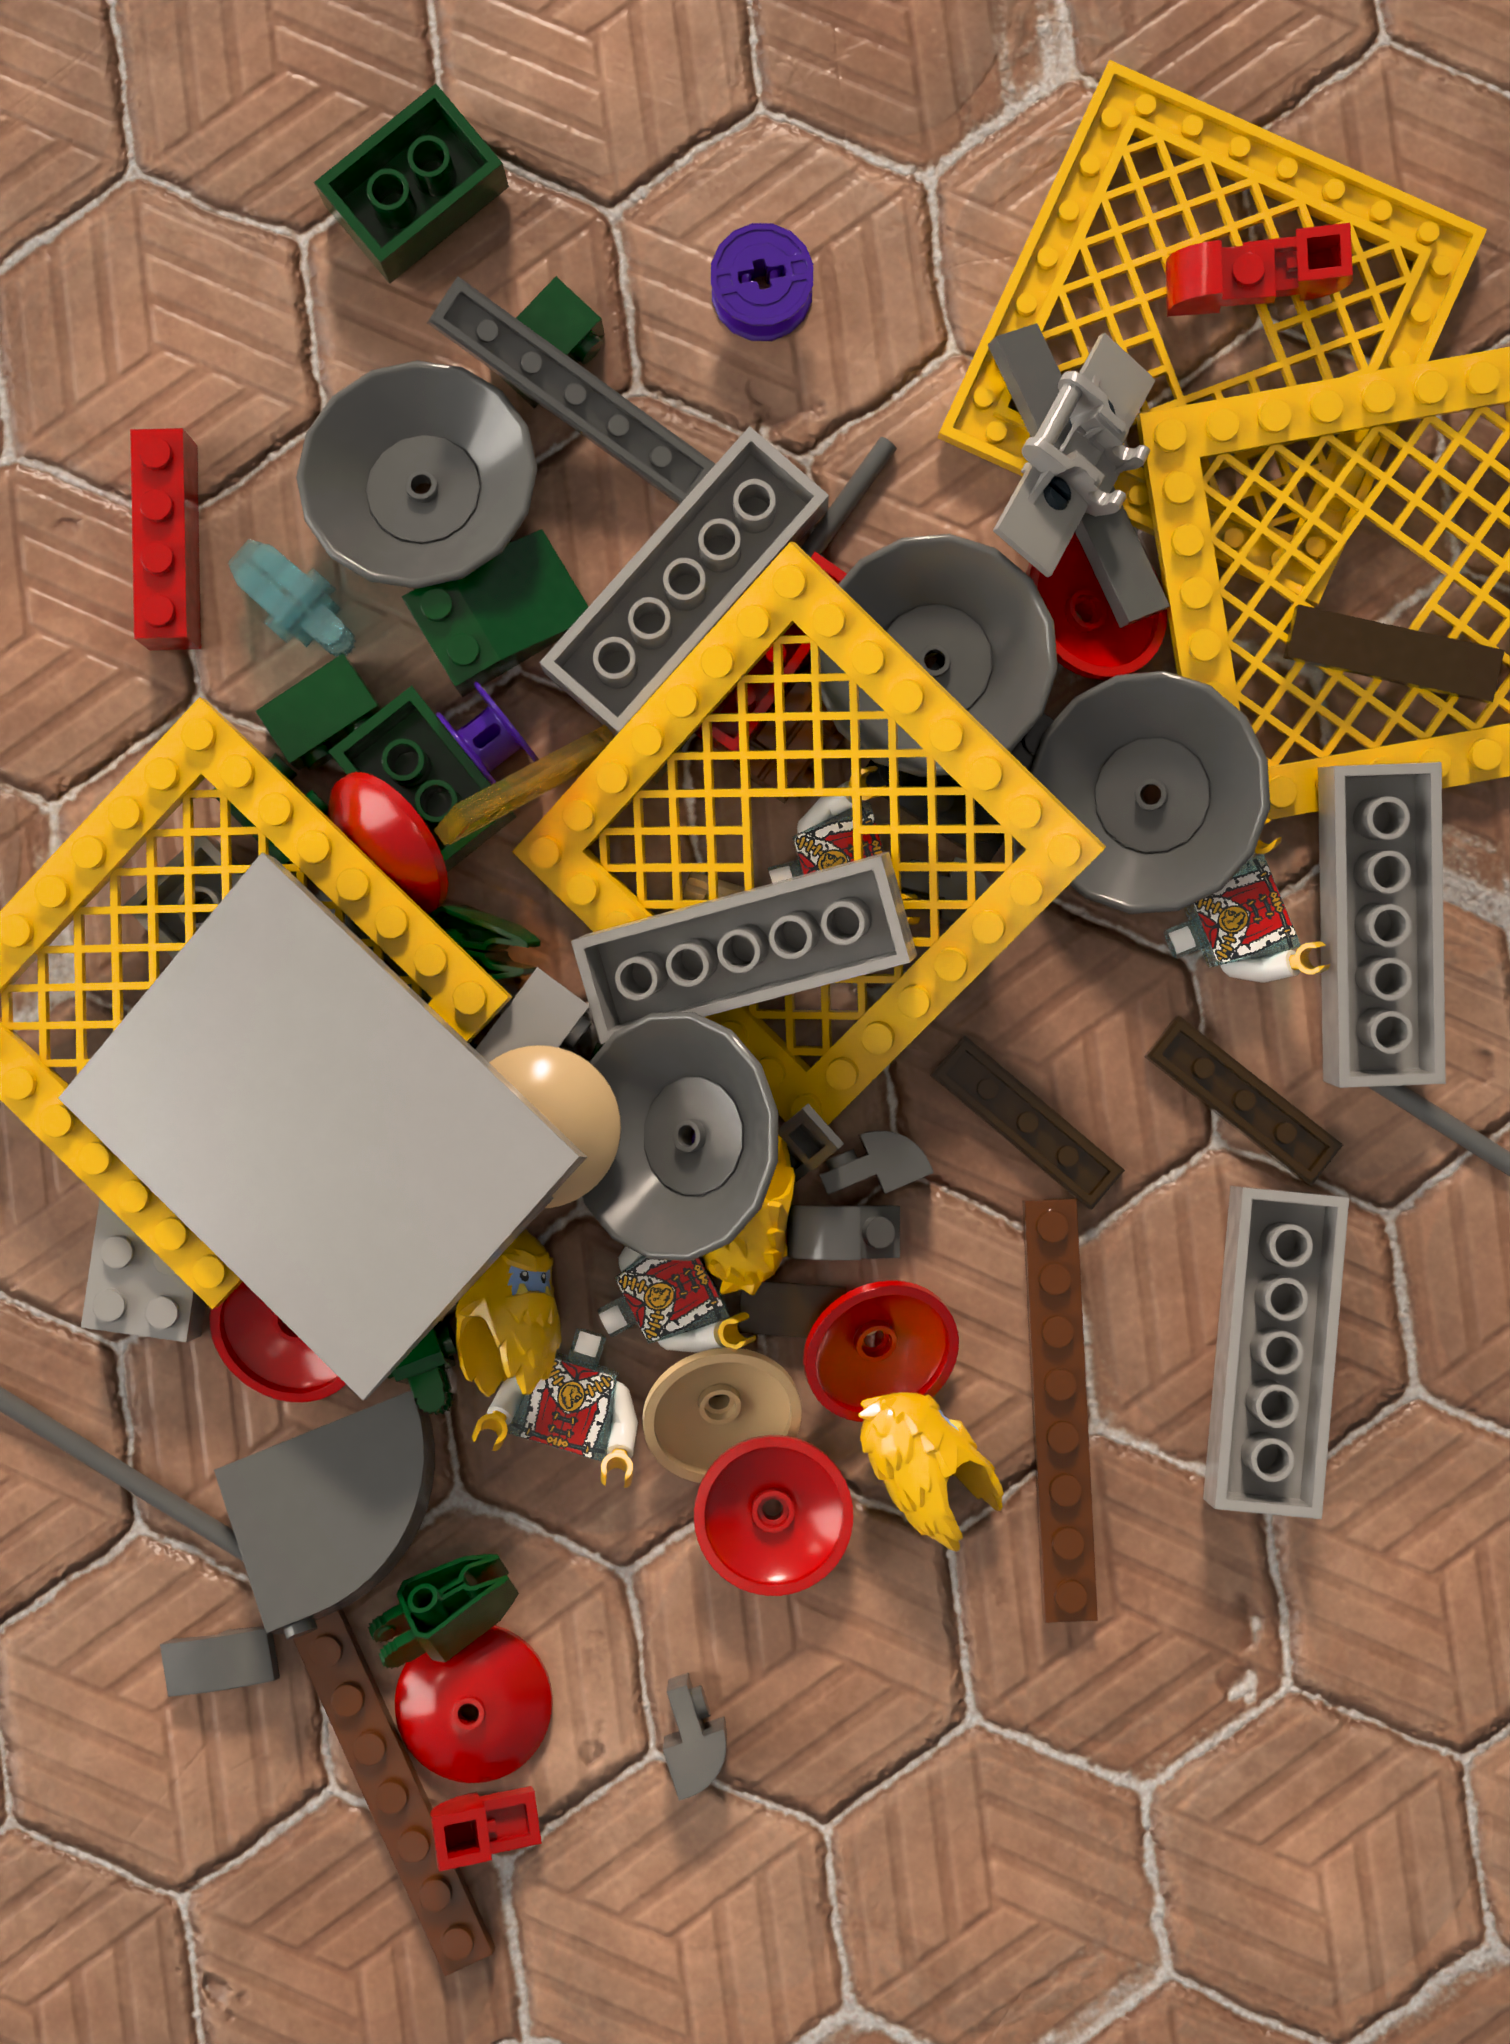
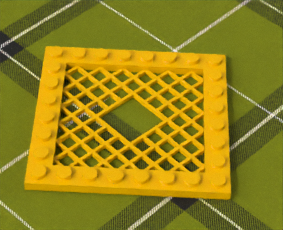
[938,60,1487,608]
[1136,347,1510,820]
[512,542,1106,1125]
[0,697,513,1309]

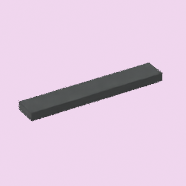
[427,276,715,505]
[988,323,1170,628]

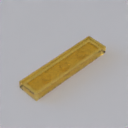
[434,725,614,845]

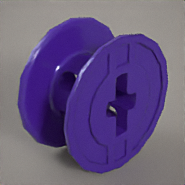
[711,223,813,341]
[436,681,543,797]

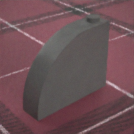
[214,1390,435,1640]

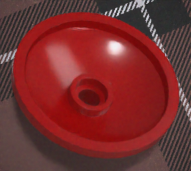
[1026,532,1167,680]
[328,772,448,914]
[803,1280,959,1422]
[209,1282,346,1403]
[694,1435,853,1596]
[394,1625,553,1783]

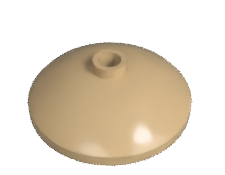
[489,1045,621,1208]
[642,1348,802,1483]

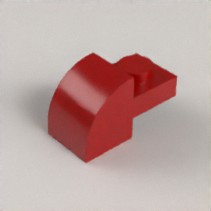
[1243,222,1353,301]
[1166,240,1276,317]
[430,1786,542,1872]

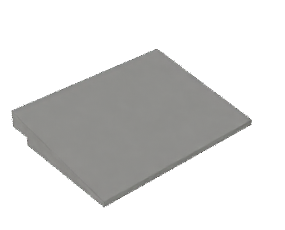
[58,852,587,1400]

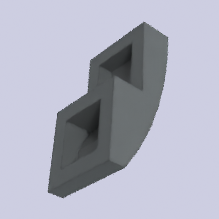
[778,1104,844,1182]
[160,1626,280,1697]

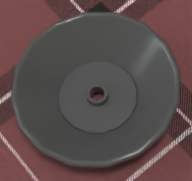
[296,360,537,589]
[820,534,1058,777]
[1030,671,1270,914]
[582,1012,778,1261]

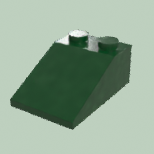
[402,529,589,697]

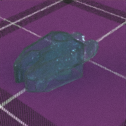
[228,539,356,657]

